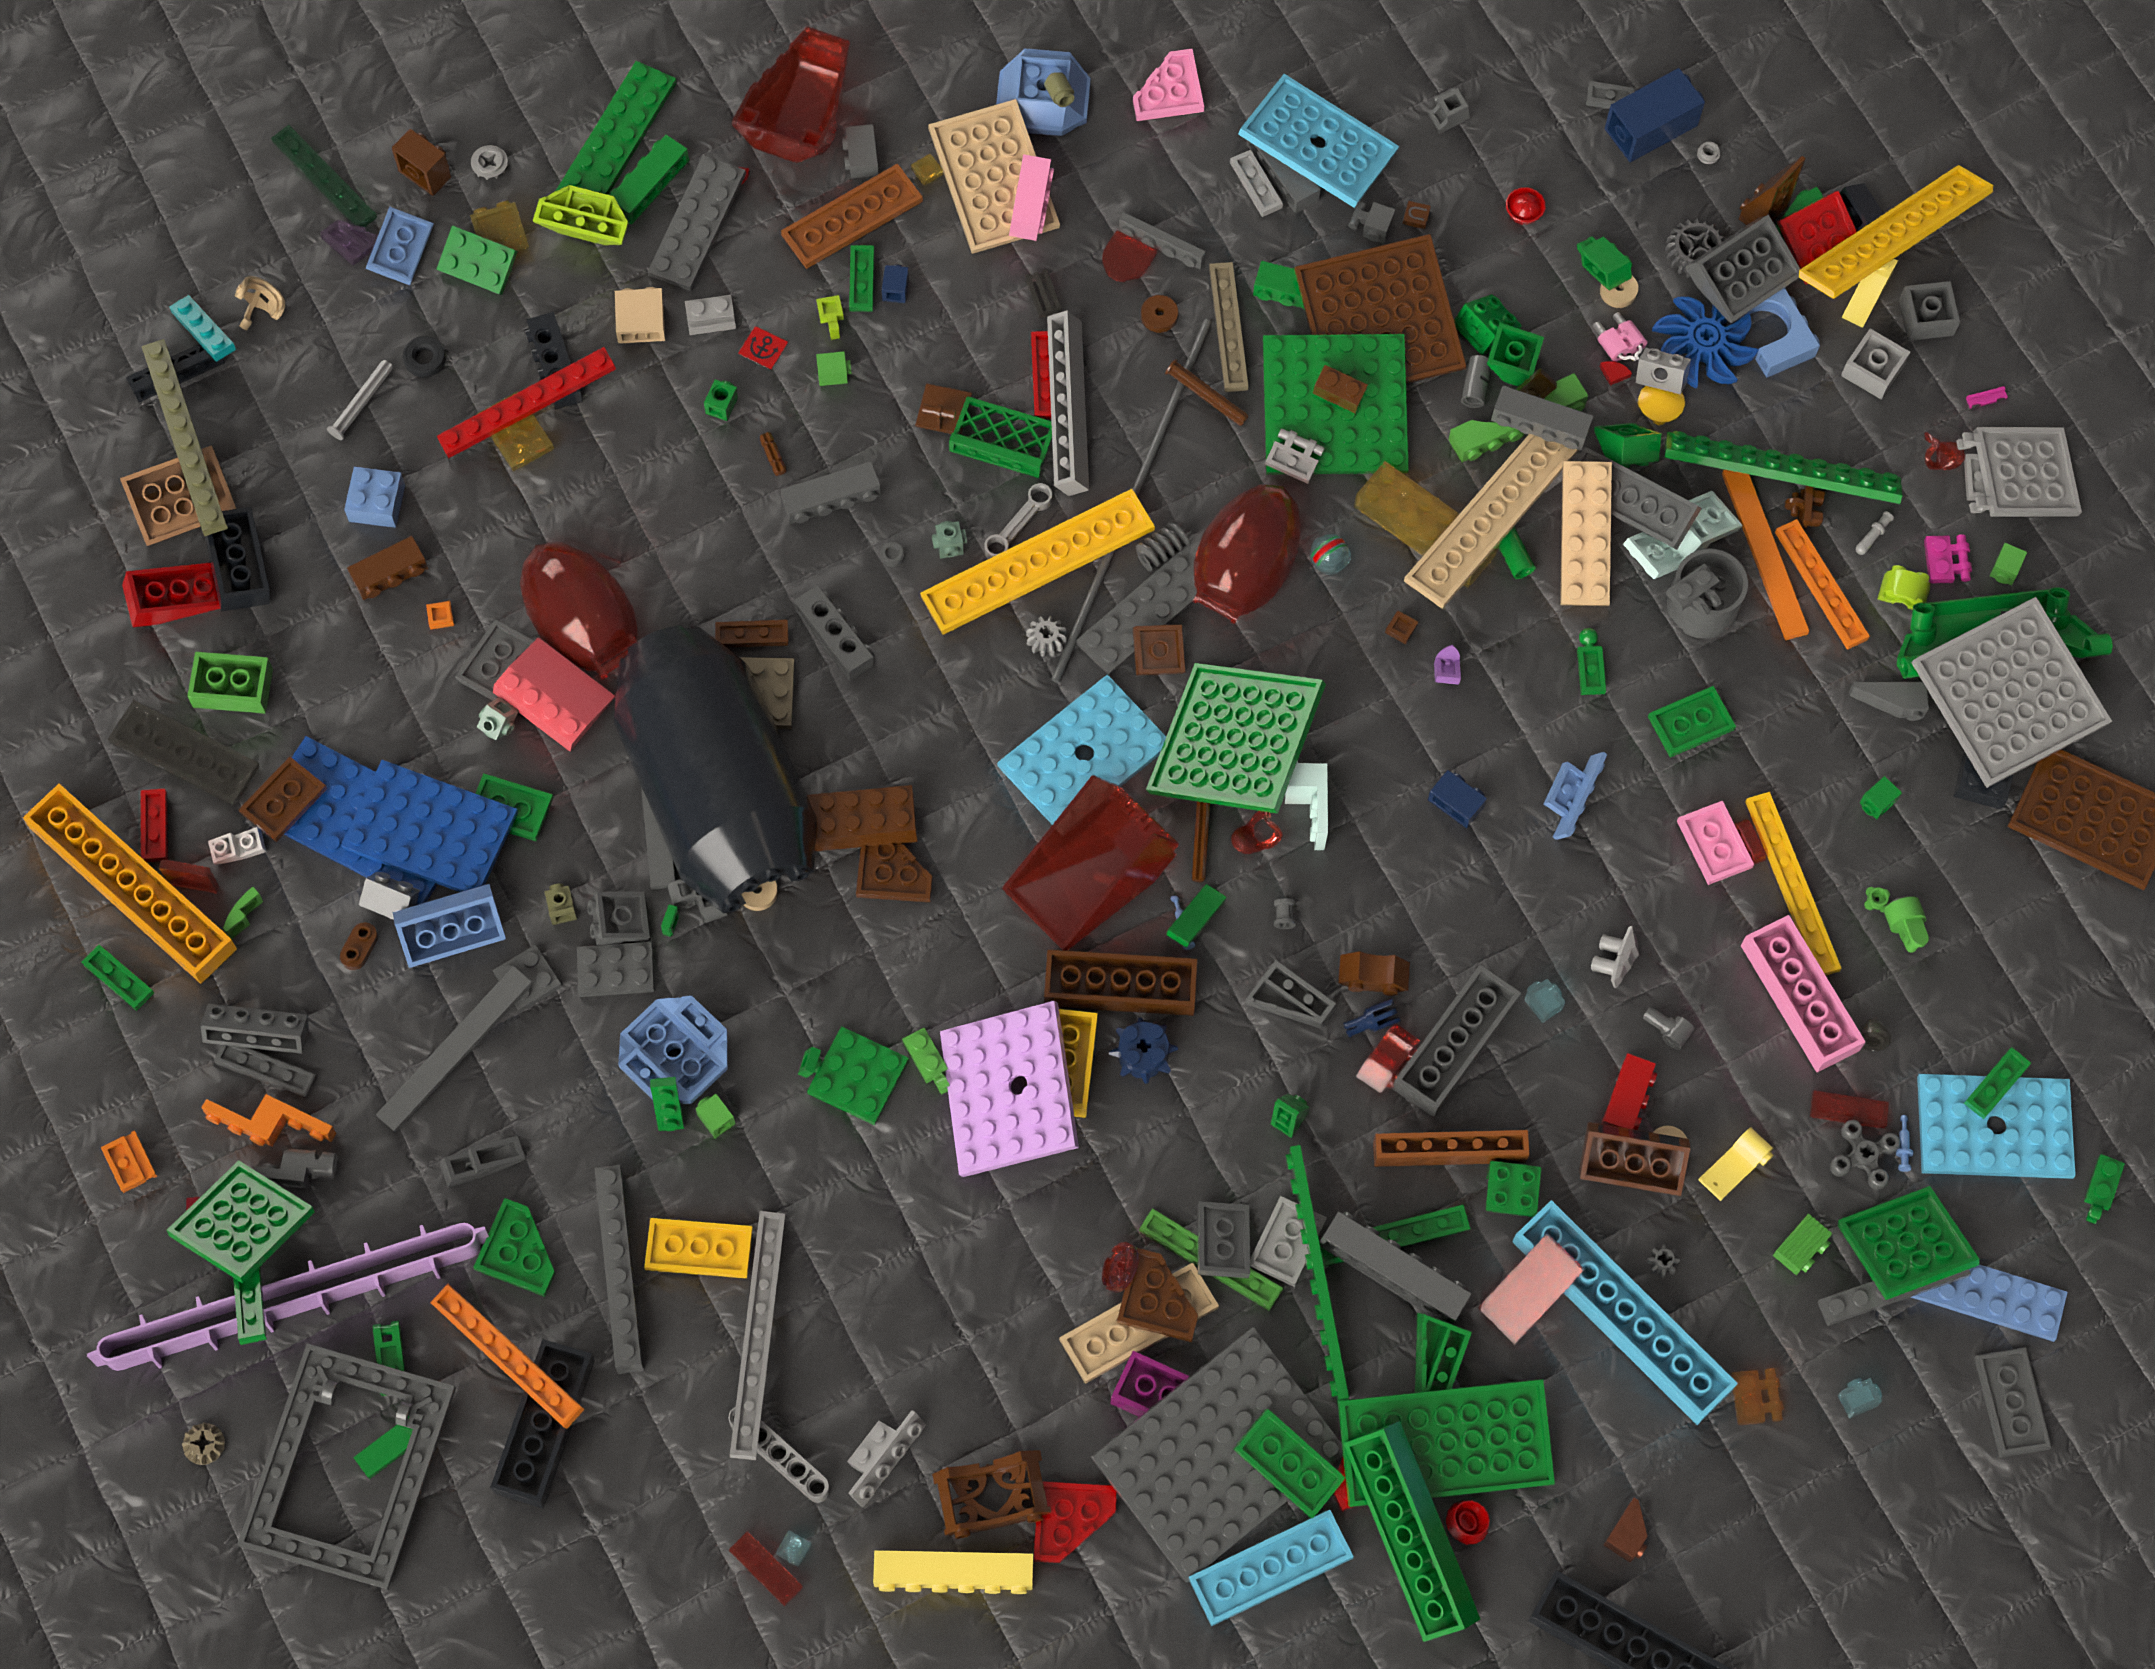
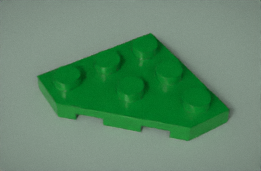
[473,1198,555,1297]

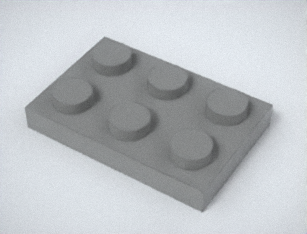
[1250,1196,1327,1287]

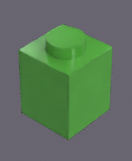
[816,352,851,386]
[1990,543,2027,585]
[695,1094,735,1138]

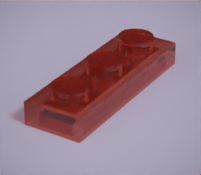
[1810,1090,1889,1129]
[729,1531,803,1607]

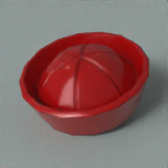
[1506,187,1546,225]
[1446,1500,1490,1545]

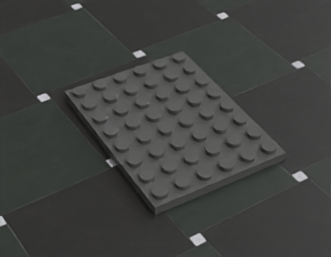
[1090,1327,1343,1583]

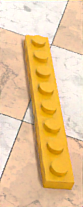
[1745,792,1842,976]

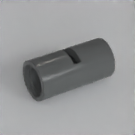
[1461,355,1491,408]

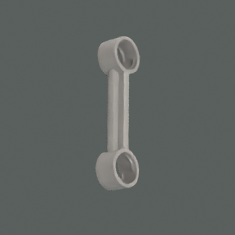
[984,483,1052,559]

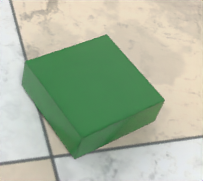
[661,904,680,937]

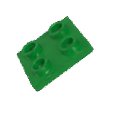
[1454,294,1522,355]
[1486,1161,1541,1217]

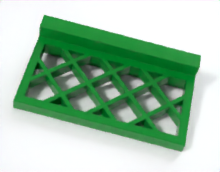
[949,396,1052,478]

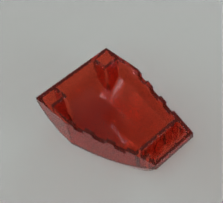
[732,26,850,163]

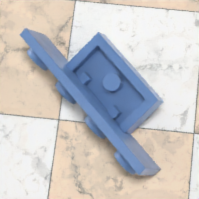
[1544,752,1607,840]

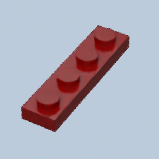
[1031,331,1051,420]

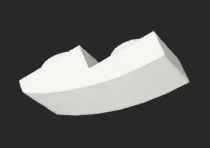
[208,827,266,865]

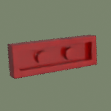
[141,789,168,862]

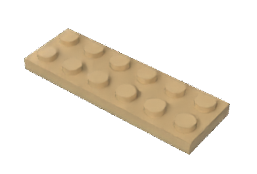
[1560,461,1612,606]
[1059,1263,1219,1384]

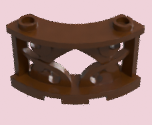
[932,1450,1051,1539]

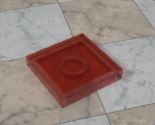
[159,859,219,894]

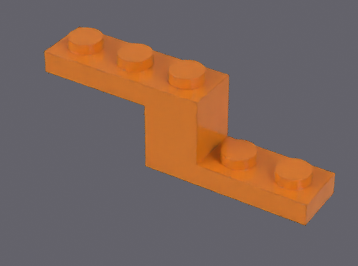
[201,1094,336,1147]

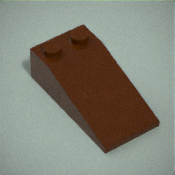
[1739,156,1806,225]

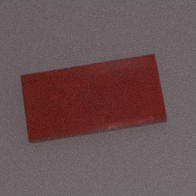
[1478,1234,1585,1344]

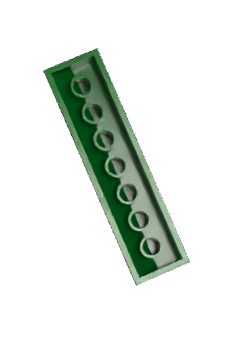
[1343,1421,1481,1642]

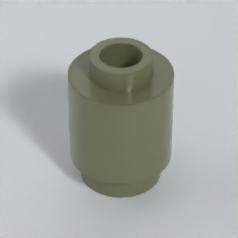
[1044,72,1074,107]

